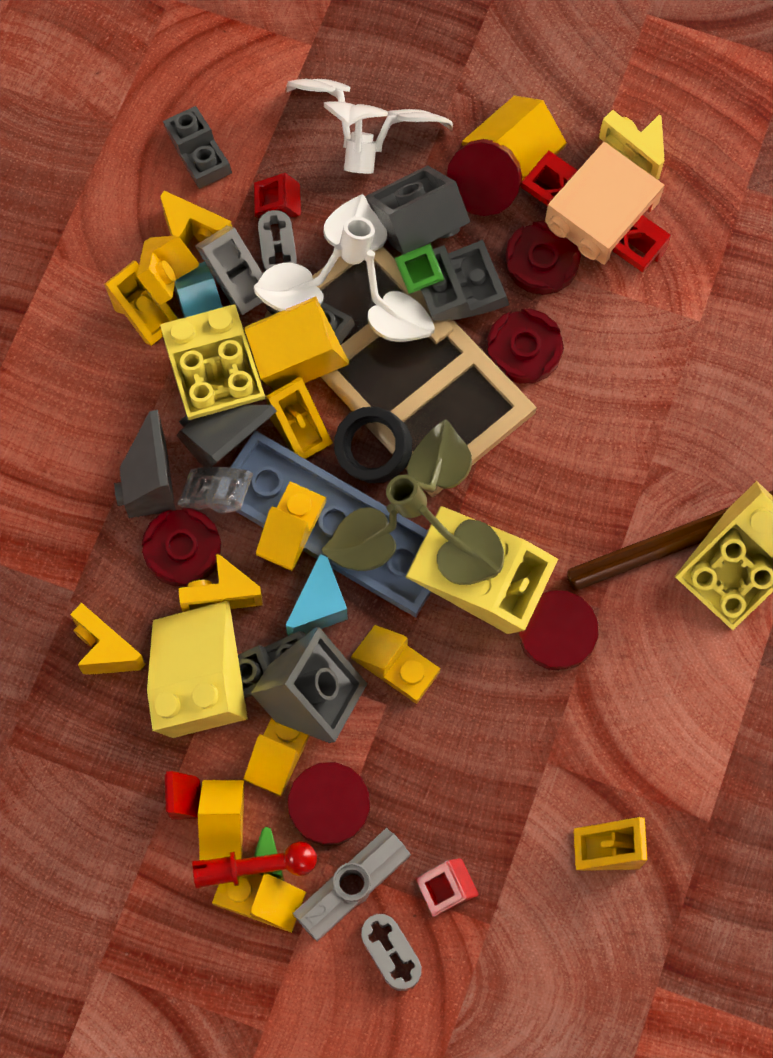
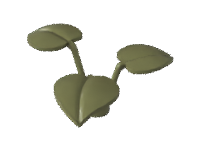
[322,419,504,585]

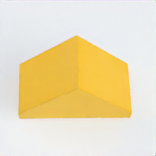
[266,377,333,459]
[198,780,244,860]
[574,817,647,871]

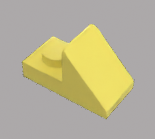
[599,110,664,180]

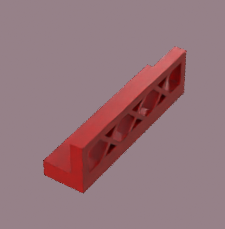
[521,150,671,272]

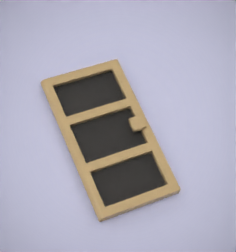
[265,246,537,497]

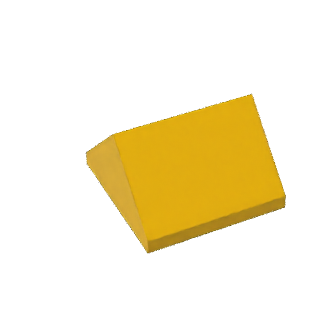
[462,96,567,187]
[245,296,349,391]

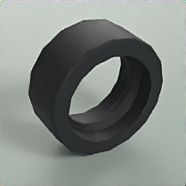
[334,406,412,483]

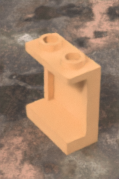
[545,142,664,265]

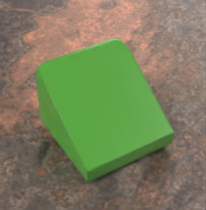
[395,244,445,294]
[254,827,284,881]

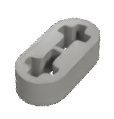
[258,210,297,272]
[361,914,422,991]

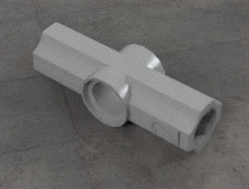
[293,828,411,942]

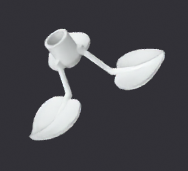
[286,79,453,174]
[253,194,435,342]

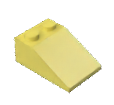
[147,601,248,738]

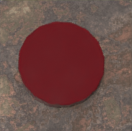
[447,139,523,216]
[505,221,581,295]
[487,309,564,384]
[142,508,222,587]
[518,590,598,670]
[288,762,370,846]

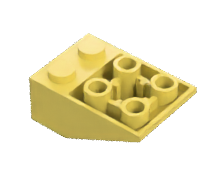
[160,304,266,421]
[675,481,773,630]
[405,506,558,634]

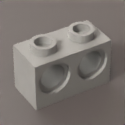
[195,226,263,315]

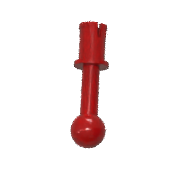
[192,842,317,889]

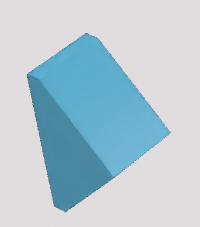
[174,262,222,318]
[286,554,348,636]

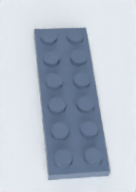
[212,430,432,618]

